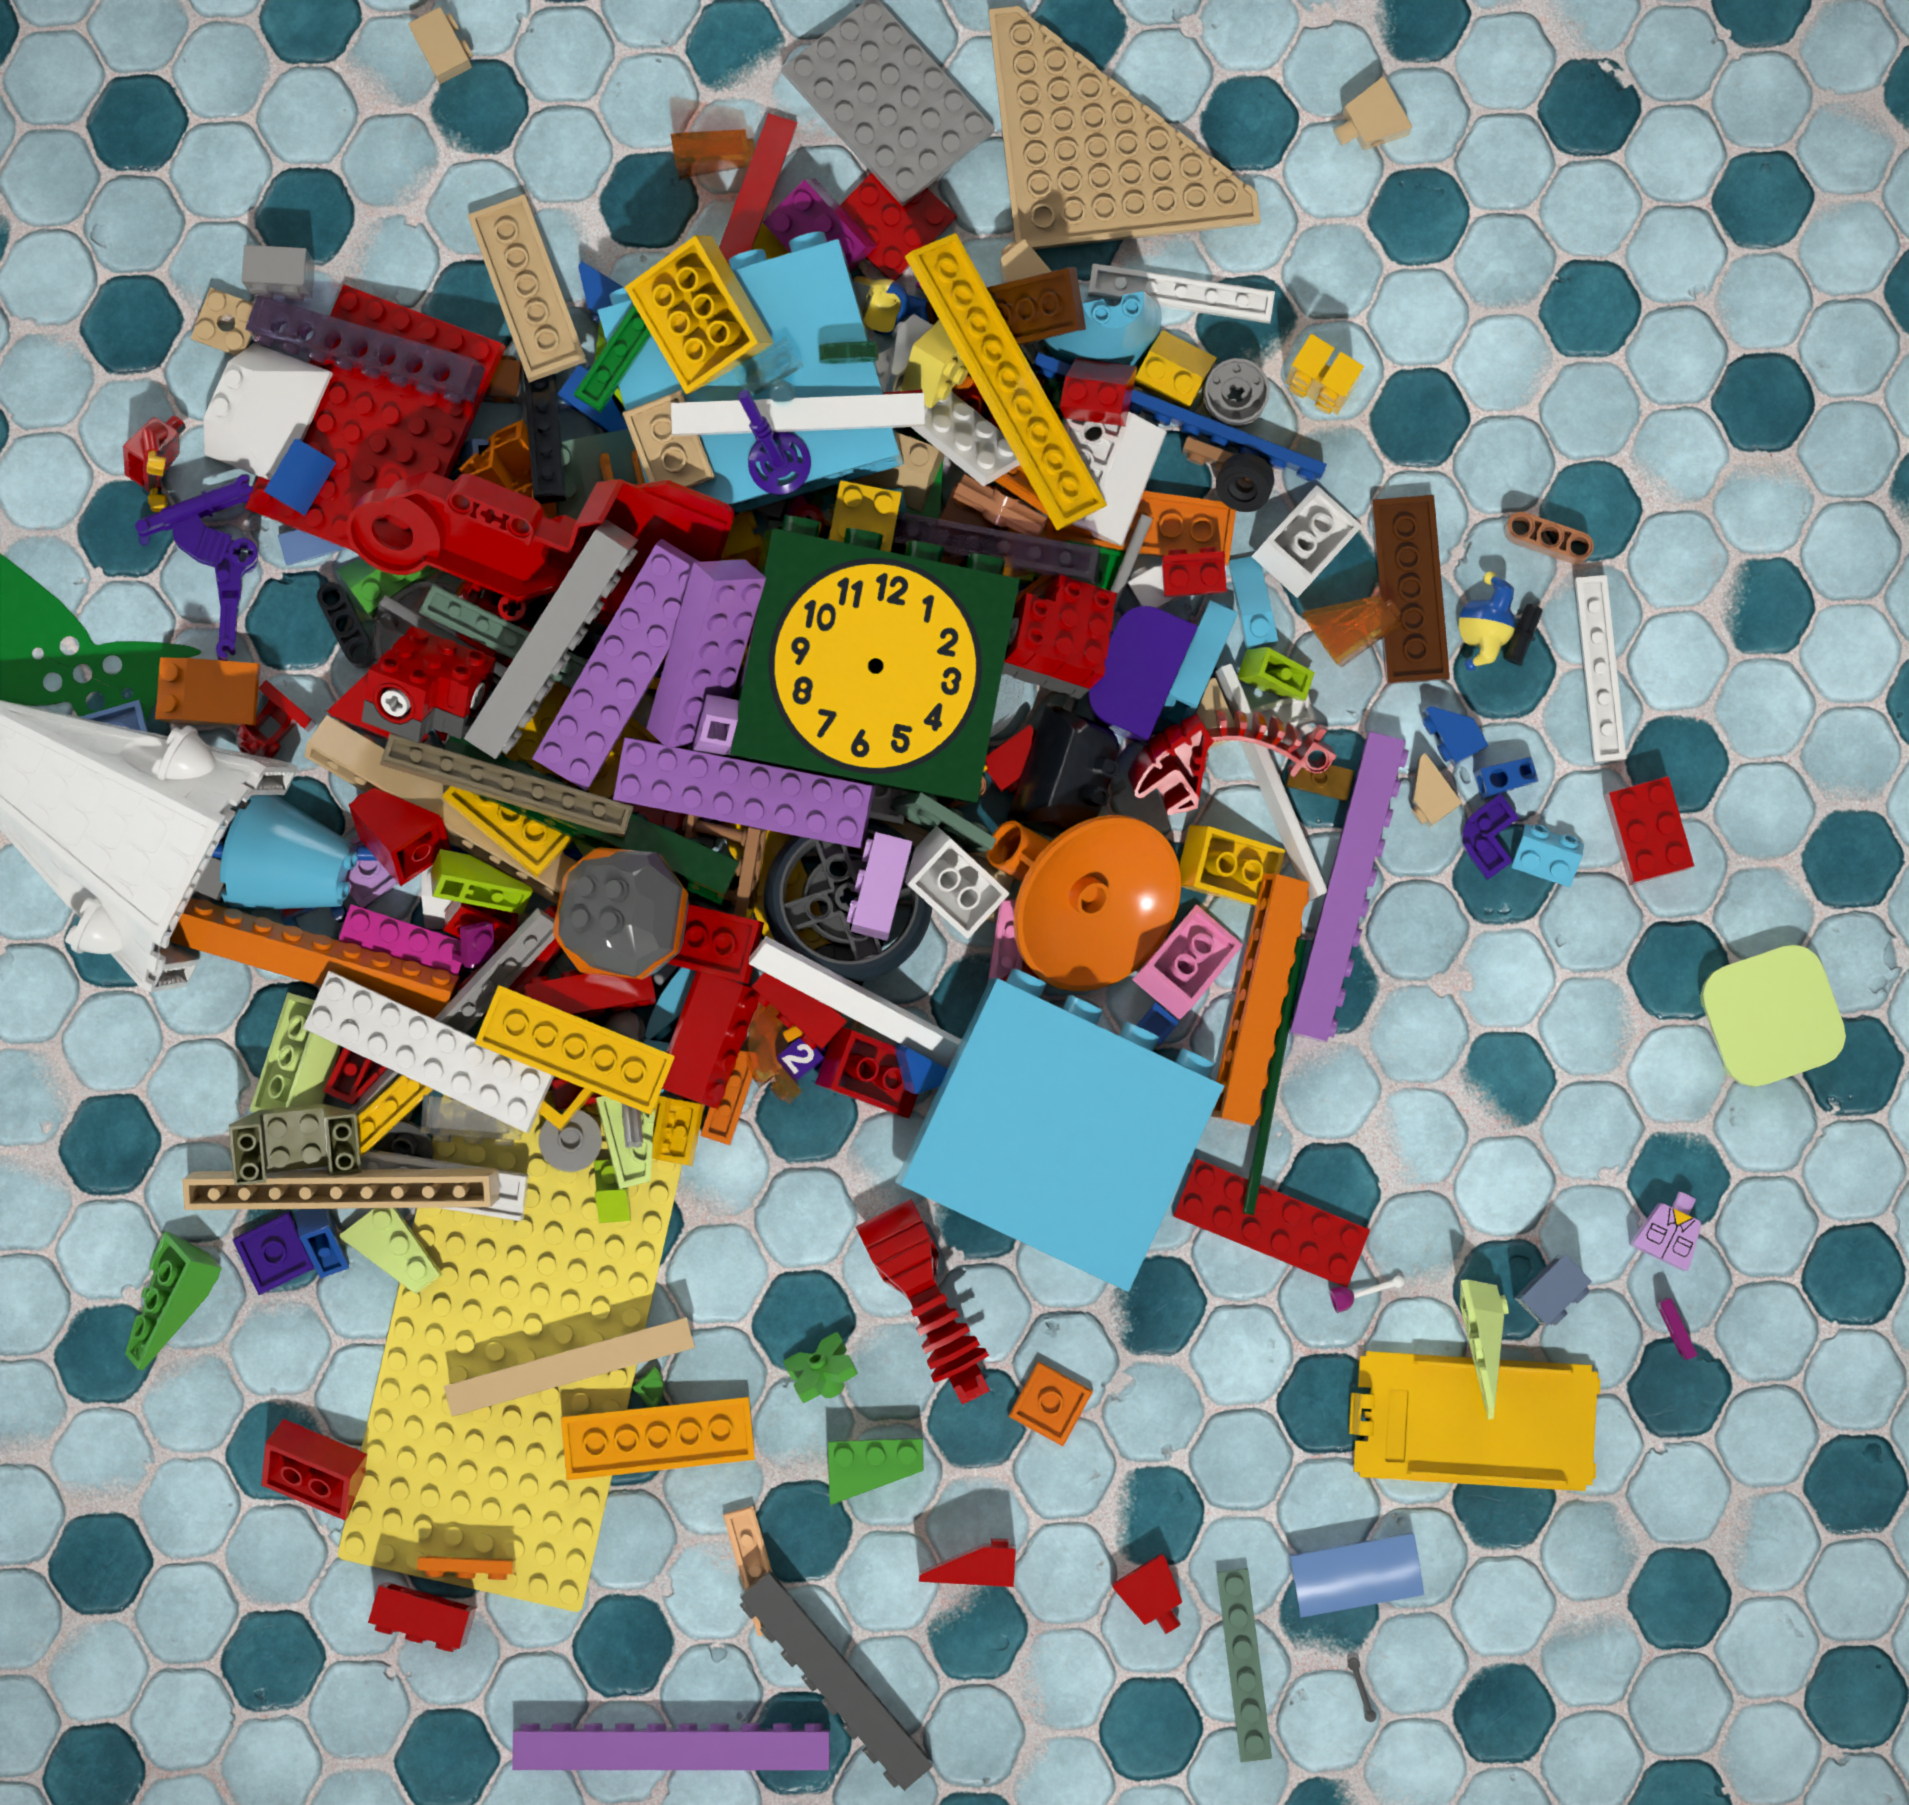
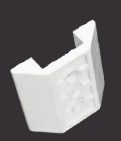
[1020,393,1167,546]

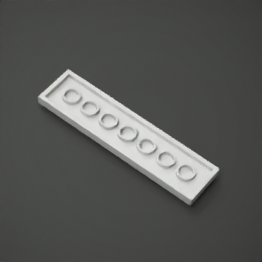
[303,971,554,1133]

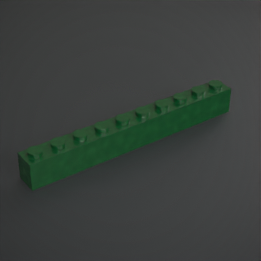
[443,735,739,905]

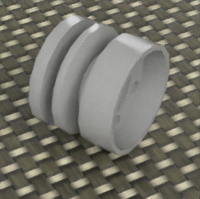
[1203,358,1270,428]

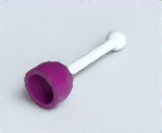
[1329,1275,1405,1313]

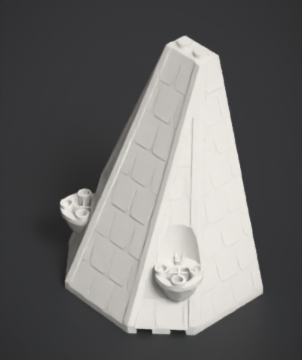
[0,700,299,992]

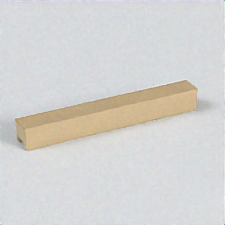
[444,1317,695,1416]

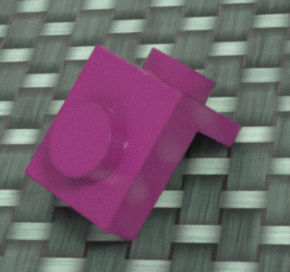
[452,921,494,968]

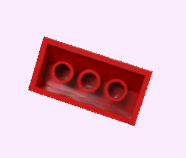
[662,971,758,1110]

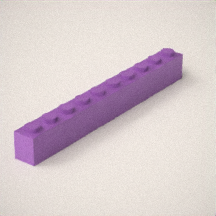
[1289,731,1409,1043]
[512,1723,830,1770]

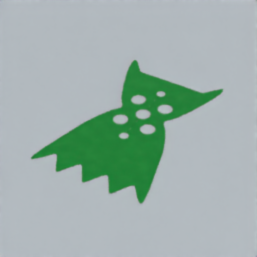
[0,554,202,722]

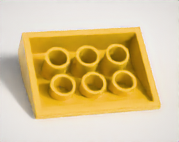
[624,235,774,394]

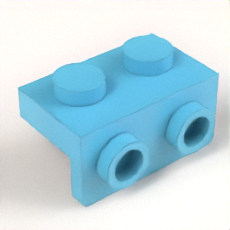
[1511,824,1584,887]

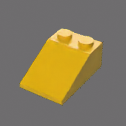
[1179,825,1285,906]

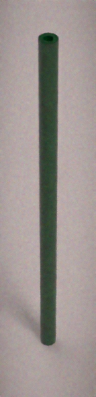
[1242,939,1306,1215]

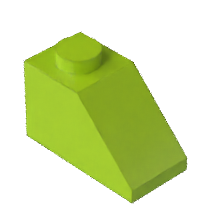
[1237,647,1315,701]

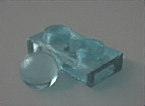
[732,338,803,406]

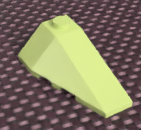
[1459,1279,1509,1420]

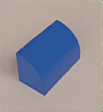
[264,438,336,516]

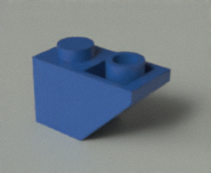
[1422,706,1488,766]

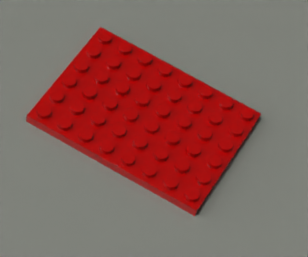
[245,284,506,553]

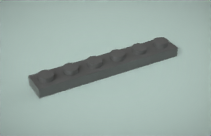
[377,595,544,714]

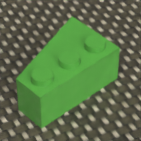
[828,1438,924,1505]

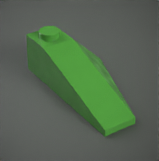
[125,1231,222,1370]

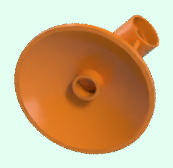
[987,815,1181,991]

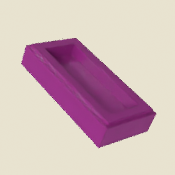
[1656,1298,1698,1360]

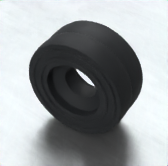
[1216,453,1274,512]

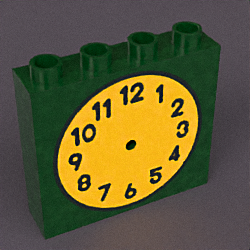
[724,515,1020,803]

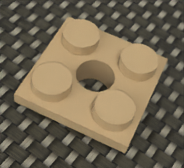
[190,287,263,356]

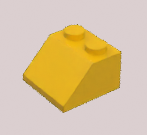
[1134,330,1217,411]

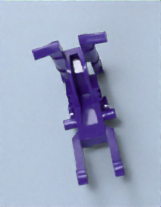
[135,475,258,661]

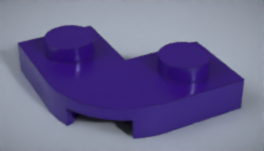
[1462,793,1519,881]

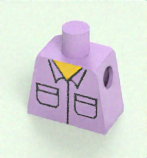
[1629,1192,1701,1271]

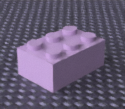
[846,832,913,941]

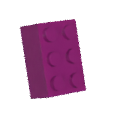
[762,178,877,273]

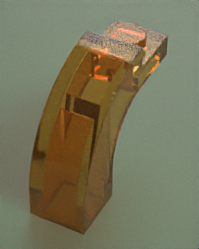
[745,1004,802,1105]

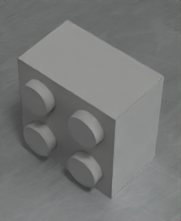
[242,245,315,302]

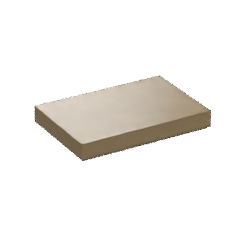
[623,390,715,489]

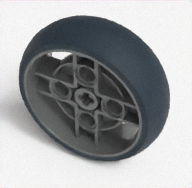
[764,818,932,983]

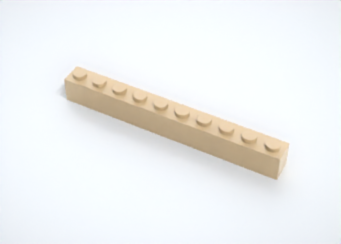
[304,715,578,905]
[182,1168,500,1210]

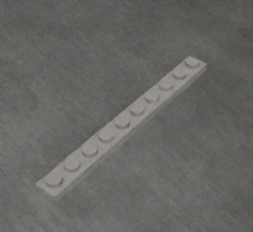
[349,908,555,1117]

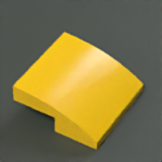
[652,1096,705,1167]

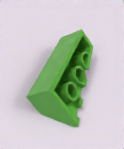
[336,559,439,619]

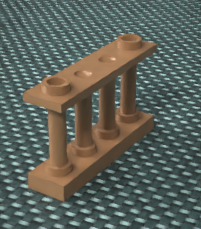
[682,814,767,919]

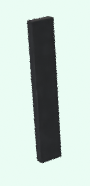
[523,368,566,504]

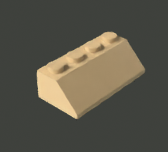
[847,432,945,512]

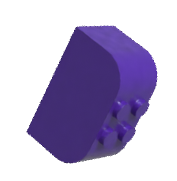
[1088,606,1198,746]

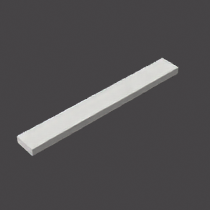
[671,393,925,436]
[1212,664,1328,902]
[749,936,961,1069]

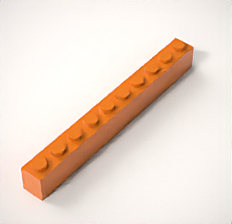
[169,898,460,1019]

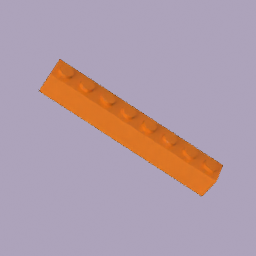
[1210,873,1309,1126]

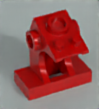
[236,680,317,759]

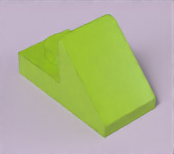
[594,1159,631,1223]

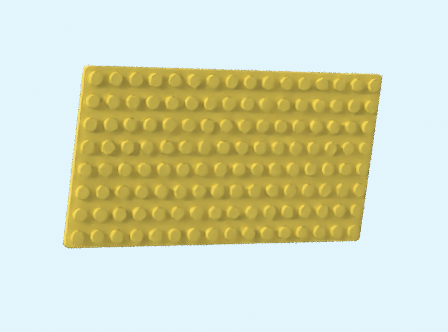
[338,1091,682,1612]

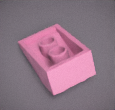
[1132,904,1243,1020]

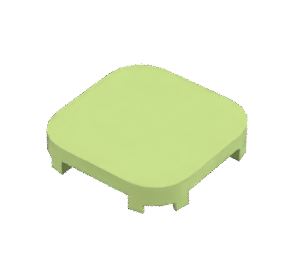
[1699,945,1846,1087]

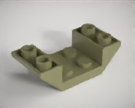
[229,1104,361,1186]

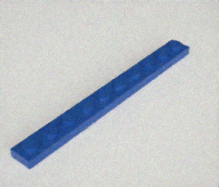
[1032,352,1327,482]

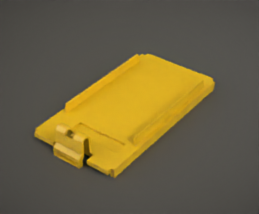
[1348,1351,1601,1491]

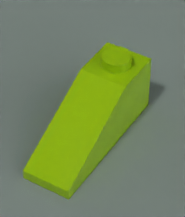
[430,849,532,914]

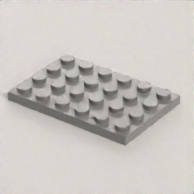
[781,0,995,207]

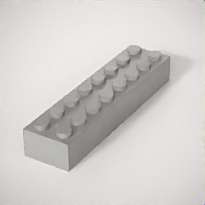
[464,519,638,759]

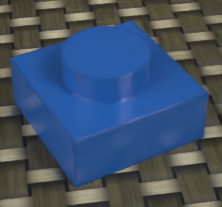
[1136,1002,1179,1046]

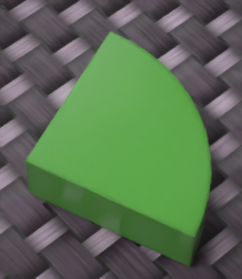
[632,1366,664,1407]

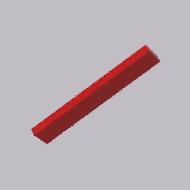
[719,113,797,268]

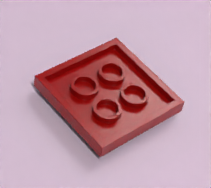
[840,172,957,281]

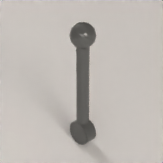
[1347,1658,1377,1722]

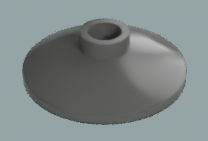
[373,1120,434,1159]

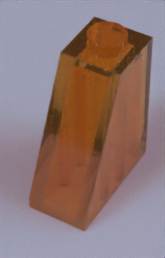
[670,129,755,179]
[1301,595,1402,668]

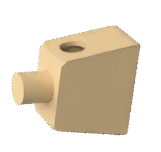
[1333,77,1412,150]

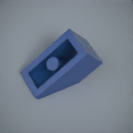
[578,261,624,326]
[294,1209,349,1279]

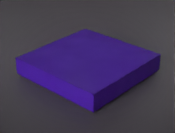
[232,1212,315,1295]

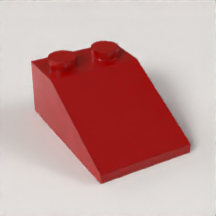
[815,1027,918,1119]
[919,1538,1016,1587]

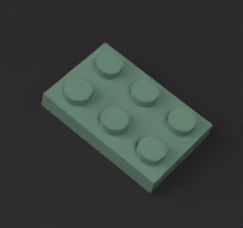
[890,792,997,854]

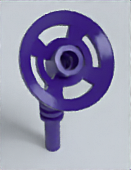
[737,390,811,495]

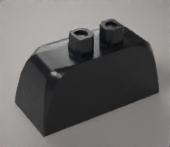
[1008,703,1120,839]

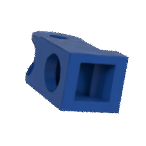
[1474,757,1539,800]

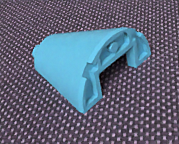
[1043,291,1162,367]
[220,795,358,911]

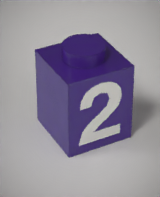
[775,1038,825,1083]

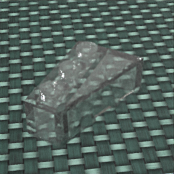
[421,1095,522,1146]

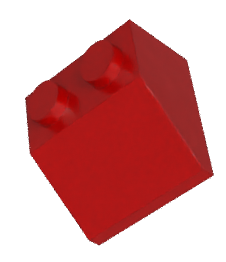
[1060,358,1137,427]

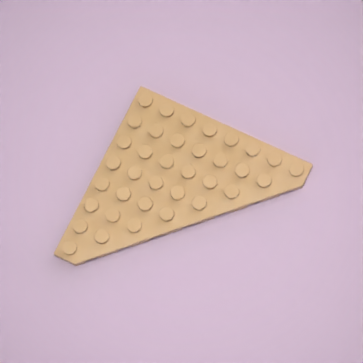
[988,6,1261,250]

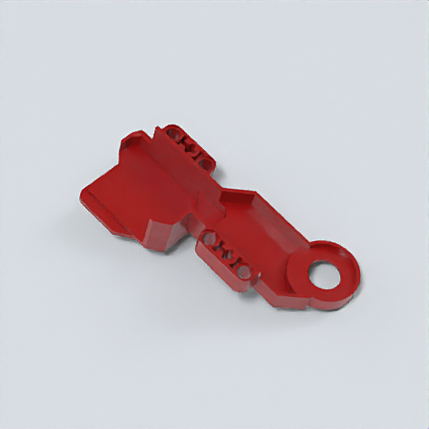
[346,471,735,626]

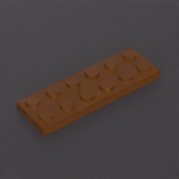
[925,267,1086,345]
[1371,495,1450,685]

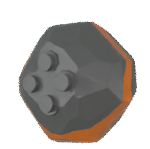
[553,847,689,979]

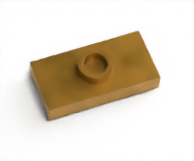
[1286,759,1354,802]

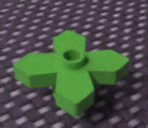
[783,1332,858,1403]

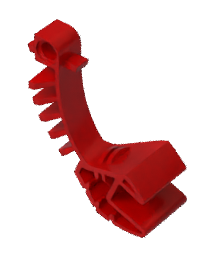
[1128,710,1337,815]
[855,1198,990,1405]

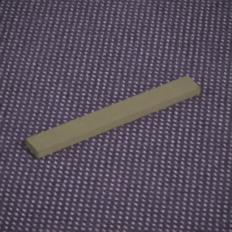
[380,733,634,838]

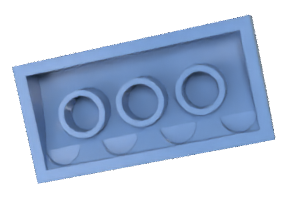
[1289,1532,1424,1618]

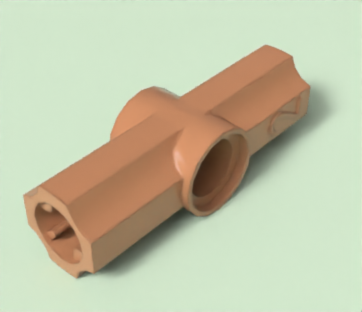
[953,473,1049,541]

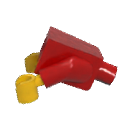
[123,416,186,512]

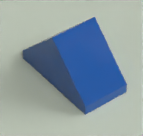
[894,1043,948,1094]

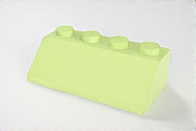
[249,992,341,1112]

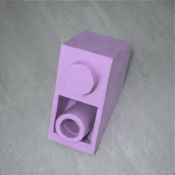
[693,694,738,756]

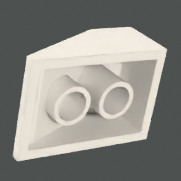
[1251,485,1362,598]

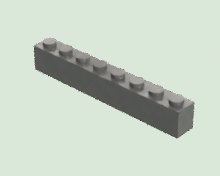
[740,1570,933,1791]

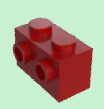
[443,901,518,954]

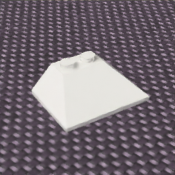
[203,343,333,480]

